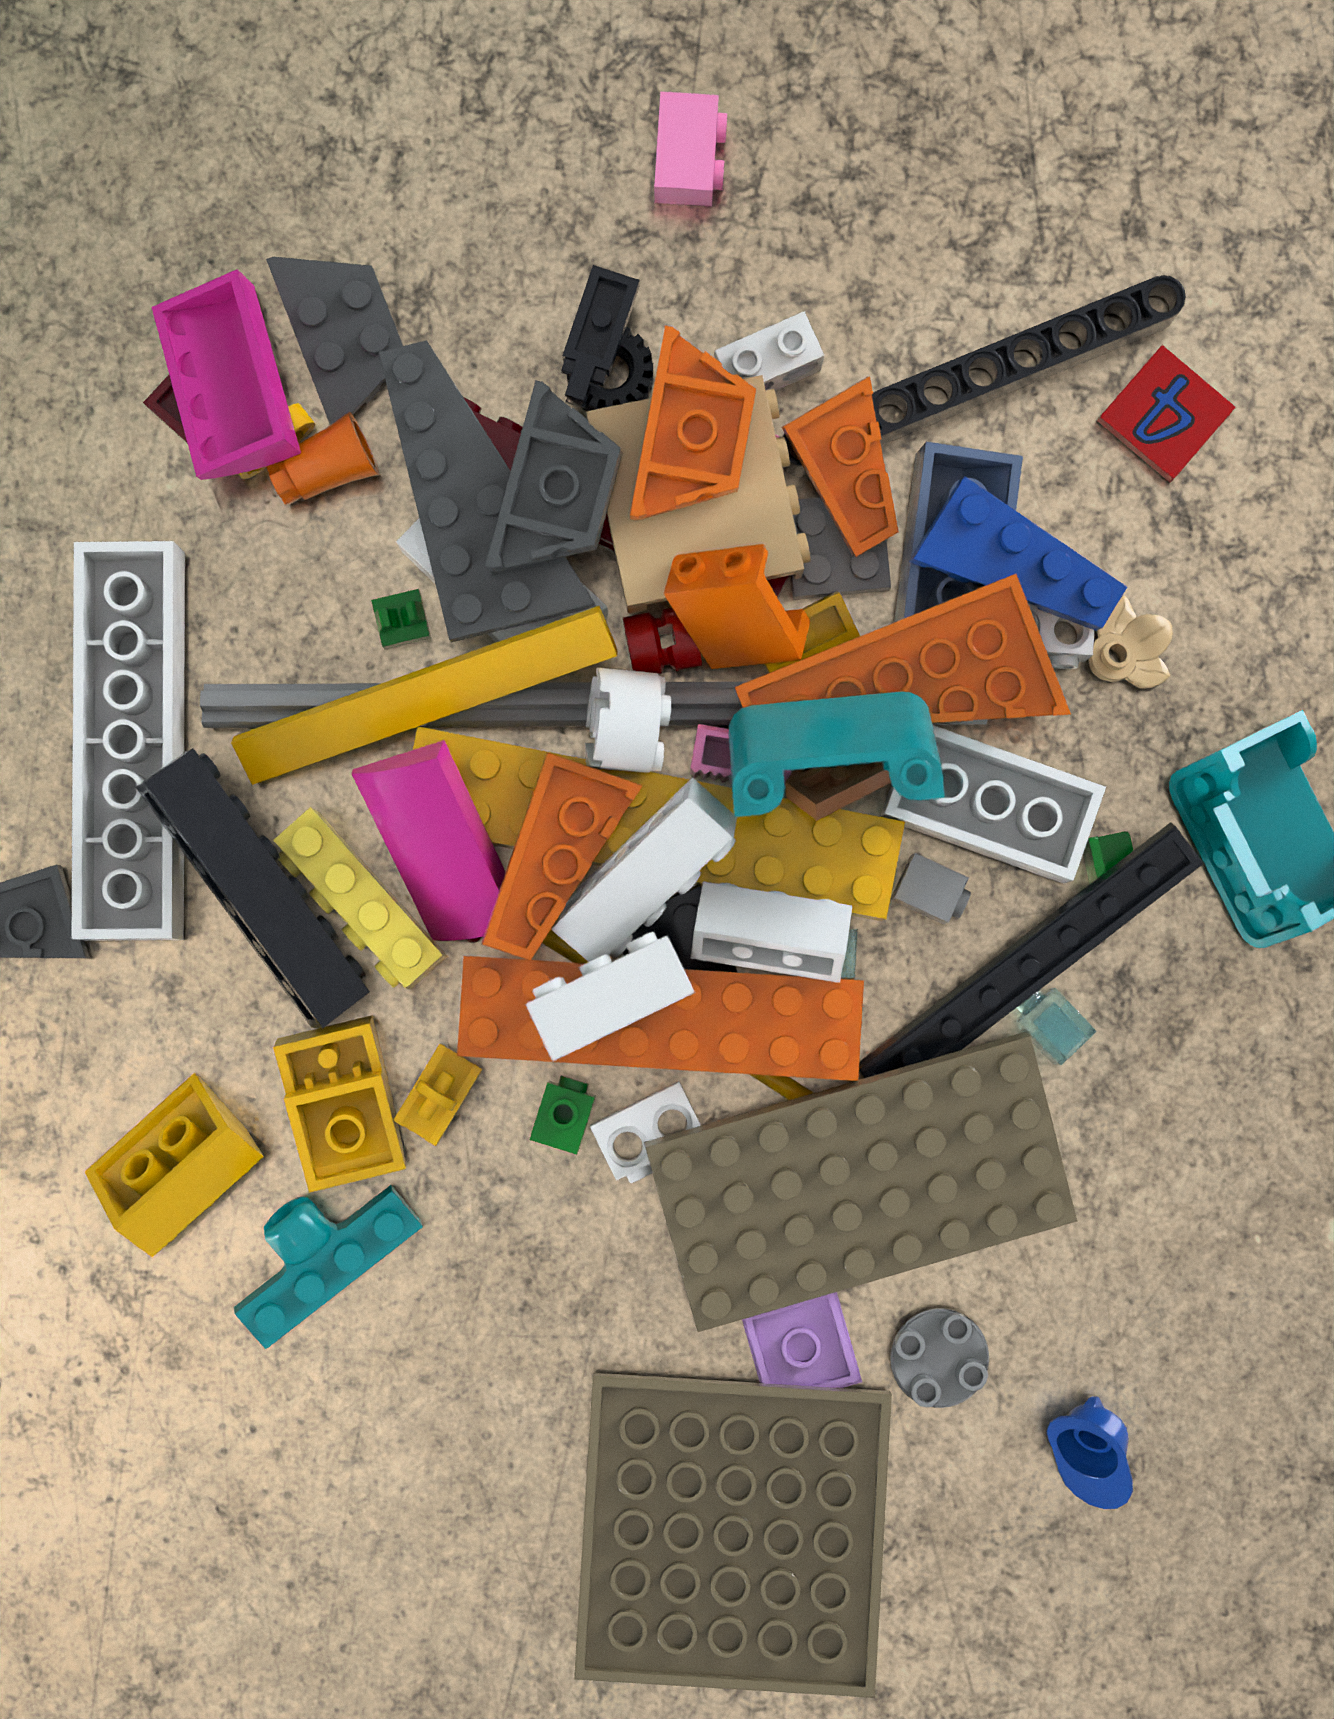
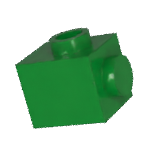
[529,1075,596,1155]

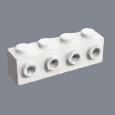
[551,777,737,962]

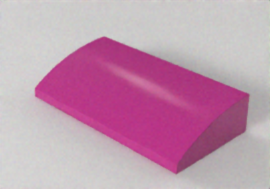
[152,269,301,480]
[351,740,505,941]

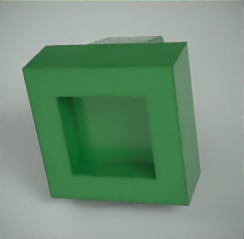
[371,589,432,650]

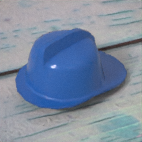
[1046,1396,1133,1509]

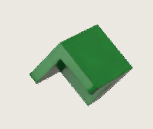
[1083,831,1134,885]

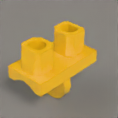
[393,1043,483,1146]

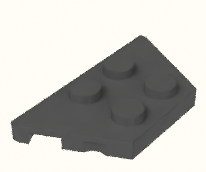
[266,257,403,425]
[485,380,623,572]

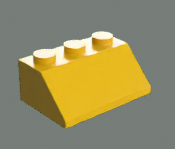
[85,1073,264,1257]

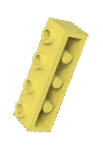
[273,807,448,989]

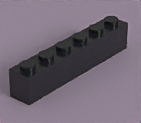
[135,748,370,1028]

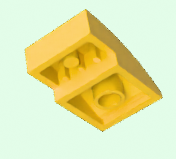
[273,1015,406,1193]

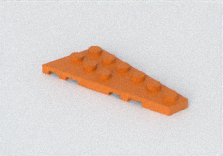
[734,574,1071,723]

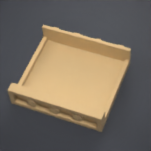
[586,375,811,614]

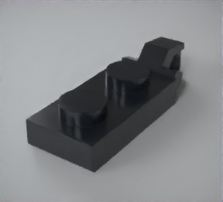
[561,265,640,408]

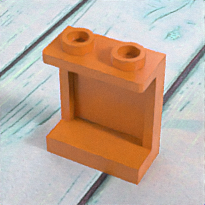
[663,544,810,669]

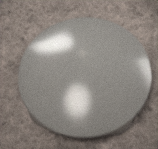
[890,1308,989,1408]

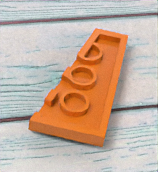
[481,752,642,961]

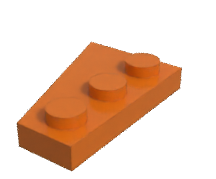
[781,376,899,557]

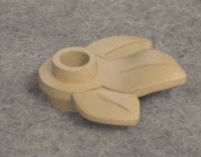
[1088,596,1173,689]

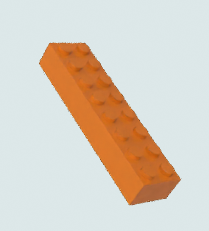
[457,956,864,1081]

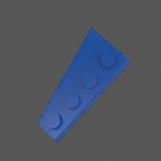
[908,476,1127,631]

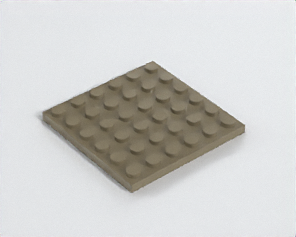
[574,1373,892,1698]

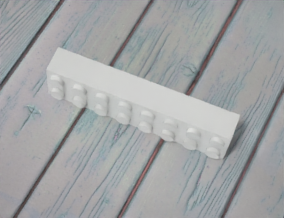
[72,541,185,941]

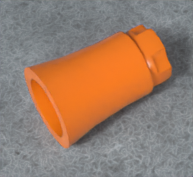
[266,412,379,505]

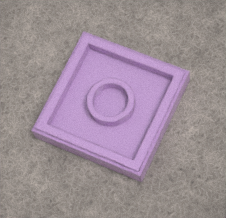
[742,1292,862,1388]

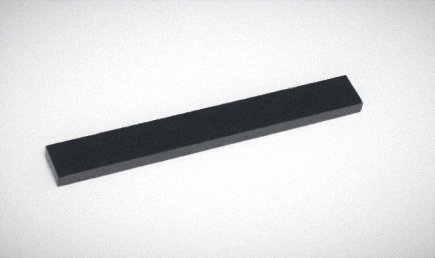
[859,822,1204,1078]

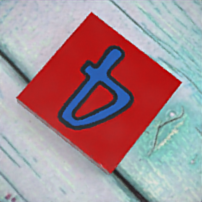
[1097,345,1236,483]

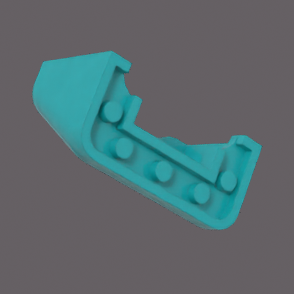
[728,691,945,817]
[1169,710,1334,948]

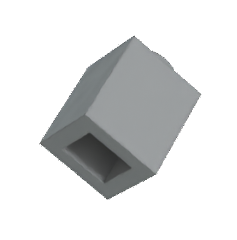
[890,853,971,924]

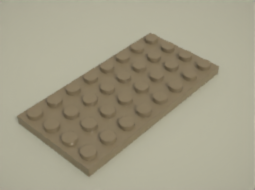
[644,1032,1077,1332]

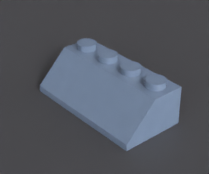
[894,442,1023,622]

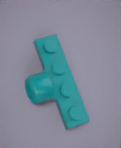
[234,1185,423,1349]

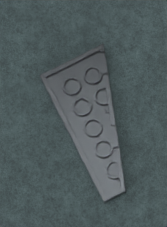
[379,340,596,643]

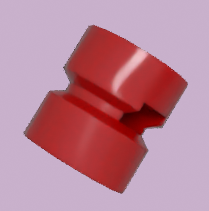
[622,608,702,674]

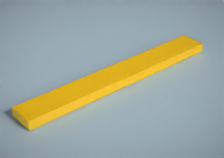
[231,606,618,785]

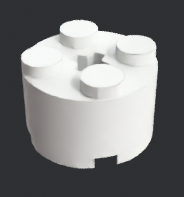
[585,668,671,773]

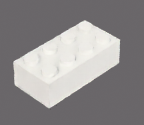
[880,725,1106,884]

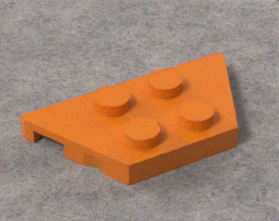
[630,326,756,521]

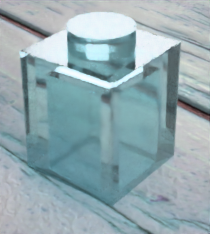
[1013,988,1097,1066]

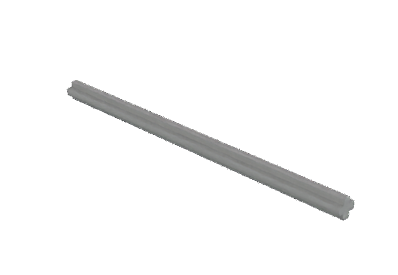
[200,682,988,728]

